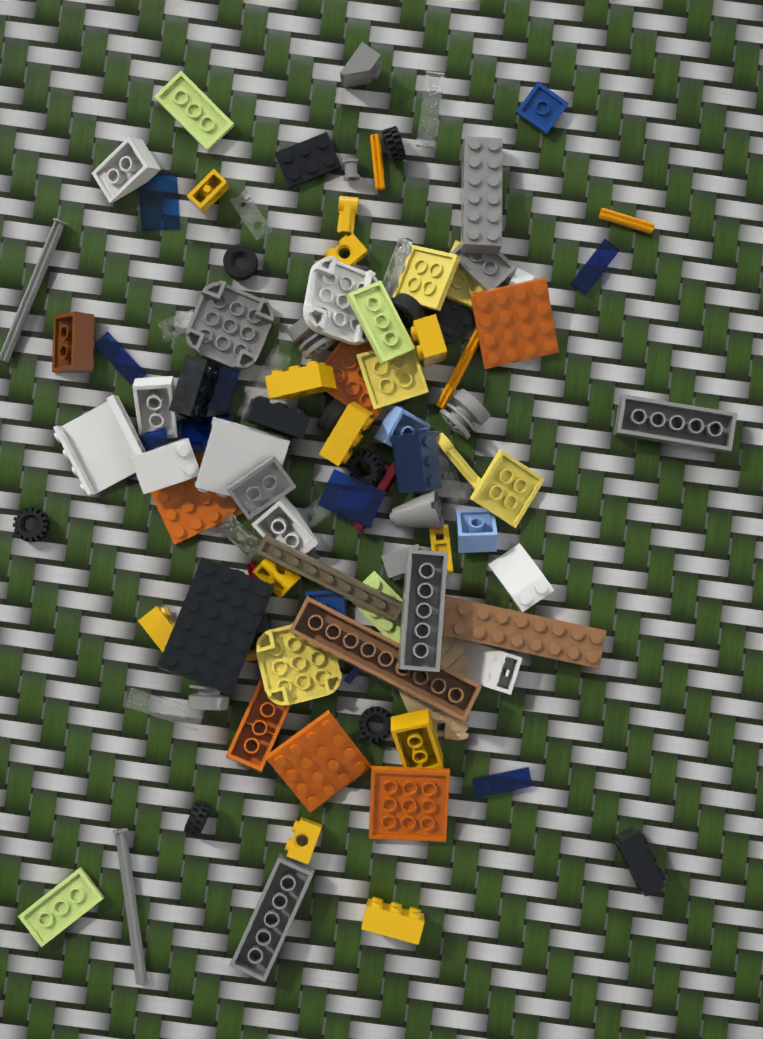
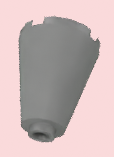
[389,490,444,528]

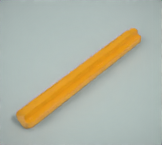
[436,329,479,409]

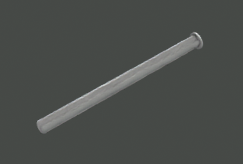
[0,218,68,363]
[113,828,148,985]

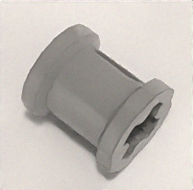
[342,158,360,182]

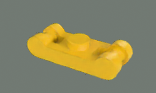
[429,524,453,574]

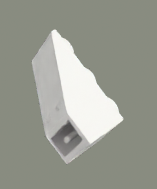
[463,641,522,695]

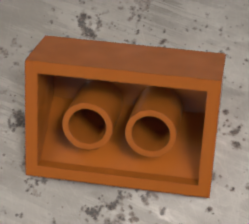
[52,311,95,373]

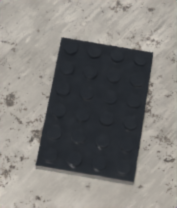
[157,557,275,695]

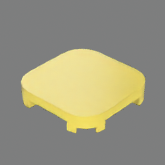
[255,624,342,706]

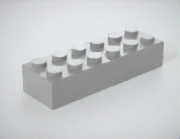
[460,136,503,255]
[613,394,737,453]
[398,549,448,672]
[229,854,315,982]

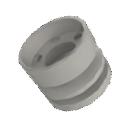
[287,317,337,360]
[439,389,490,440]
[188,683,229,710]

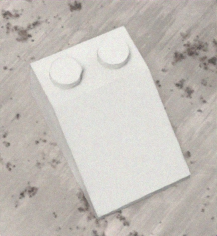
[92,136,161,203]
[132,376,178,440]
[130,438,200,494]
[251,496,319,554]
[488,543,554,612]

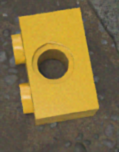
[187,169,230,214]
[324,233,368,267]
[253,558,301,599]
[285,817,322,864]

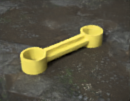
[437,432,481,490]

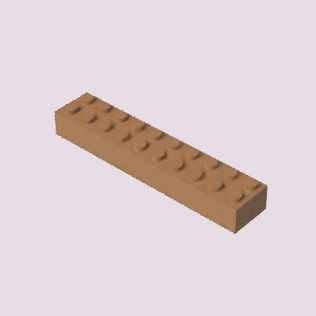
[288,596,482,722]
[442,596,607,669]

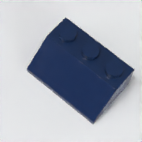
[391,429,442,493]

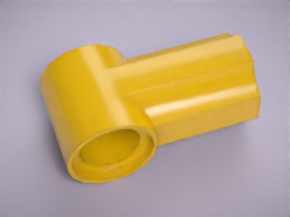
[337,196,359,235]

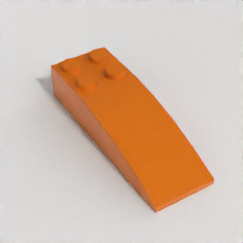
[226,678,291,773]

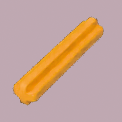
[370,134,385,190]
[599,208,654,234]

